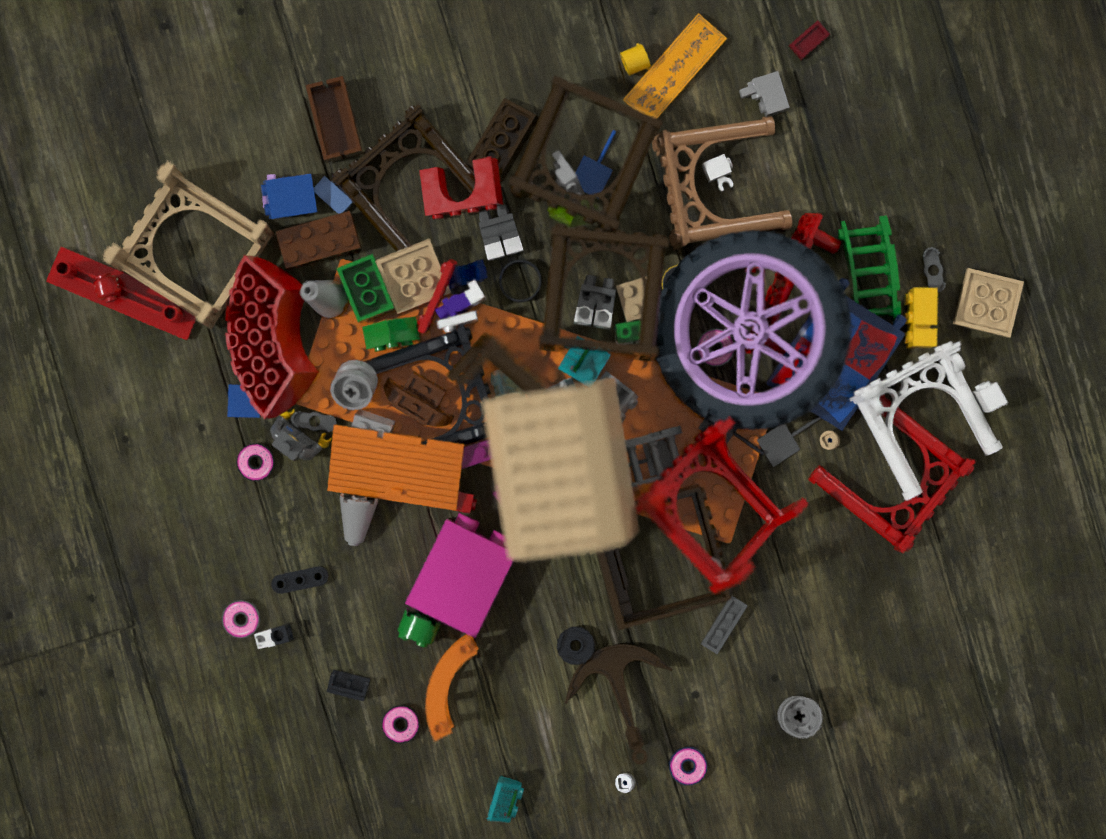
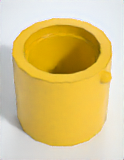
[620,43,651,76]

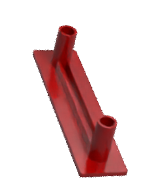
[745,213,841,356]
[46,247,196,340]

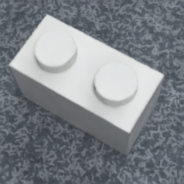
[972,381,1008,413]

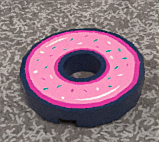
[669,746,707,785]

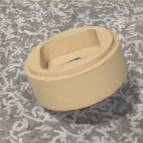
[820,431,840,450]

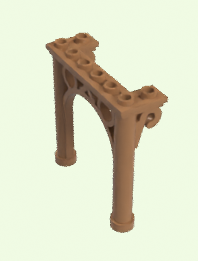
[652,116,792,250]

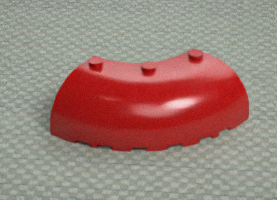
[225,255,319,419]

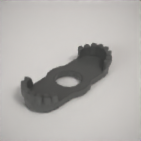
[923,247,946,292]
[291,411,337,432]

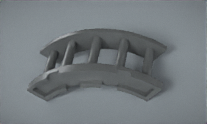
[625,426,692,487]

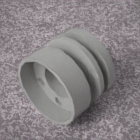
[777,696,822,738]

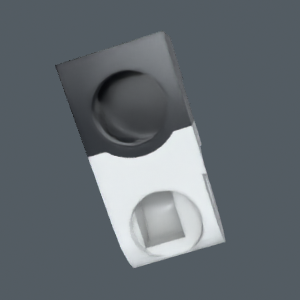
[254,623,294,649]

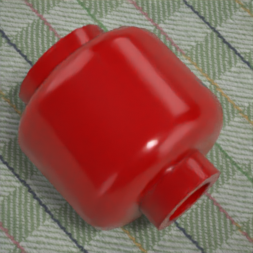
[93,273,122,303]

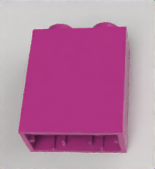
[405,513,514,638]

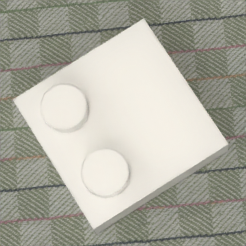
[437,311,478,333]

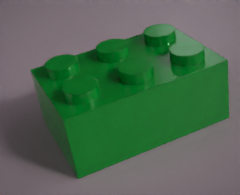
[336,254,396,324]

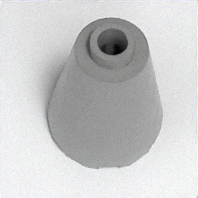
[301,280,348,318]
[340,493,378,546]

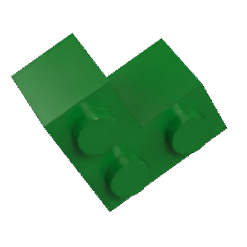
[362,317,420,352]

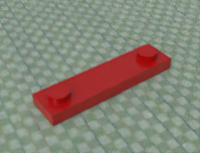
[417,259,457,334]

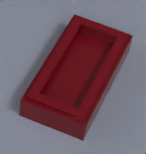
[789,20,830,60]

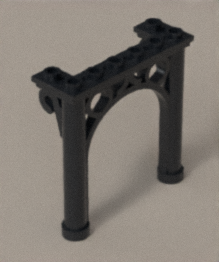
[360,324,491,445]

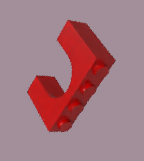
[419,157,503,220]

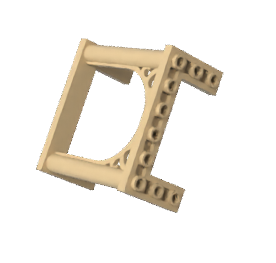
[103,161,274,329]

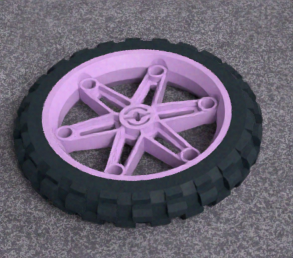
[656,231,852,430]

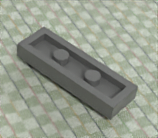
[700,595,748,654]

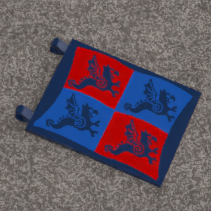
[766,278,907,431]

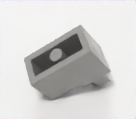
[739,71,790,117]

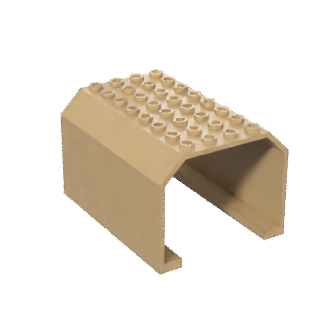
[482,377,640,560]

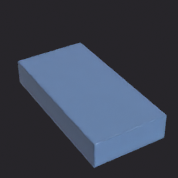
[314,176,353,214]

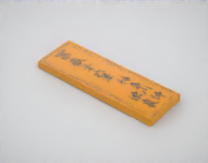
[623,13,727,119]

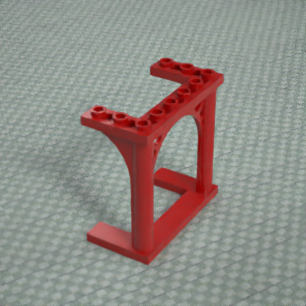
[634,417,808,594]

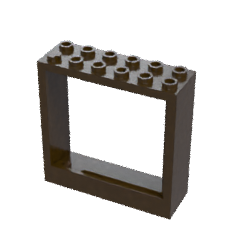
[596,484,733,630]

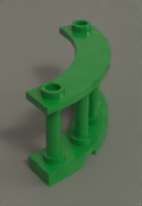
[838,215,901,322]

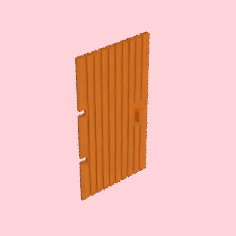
[327,425,464,511]

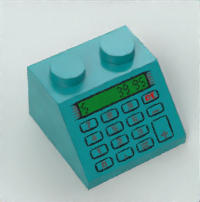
[558,336,611,385]
[487,776,524,823]

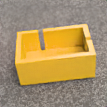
[903,288,938,348]

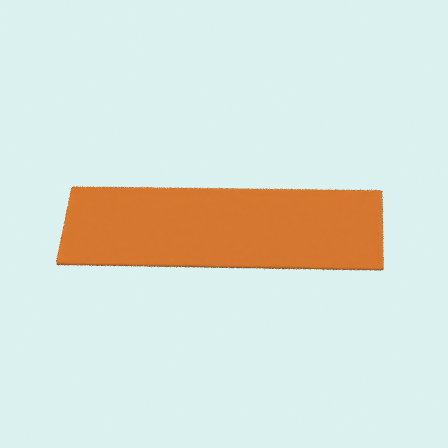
[296,259,768,543]

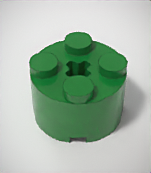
[397,607,442,648]

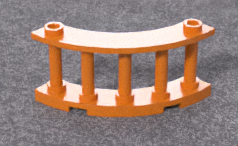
[426,634,479,741]

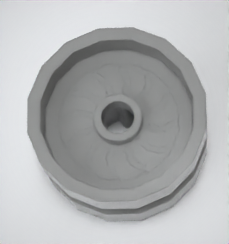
[330,360,378,410]

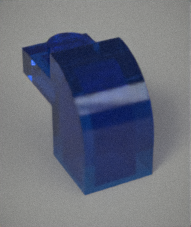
[448,259,487,289]

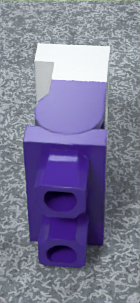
[435,280,486,320]

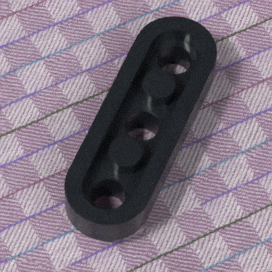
[271,566,329,594]

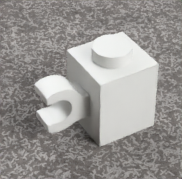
[702,154,733,192]

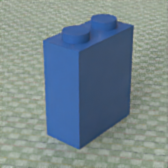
[261,174,317,219]

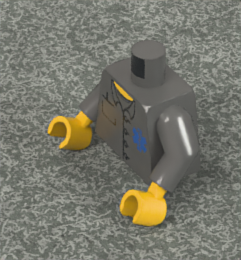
[270,409,332,461]

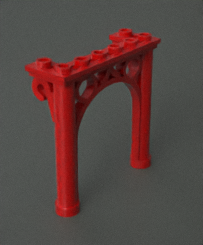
[808,394,976,553]

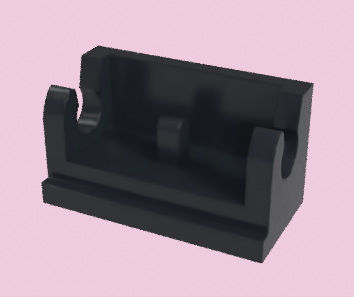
[326,669,370,702]

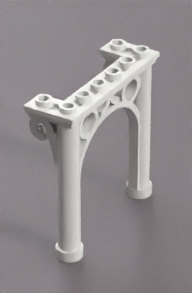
[849,341,1003,500]

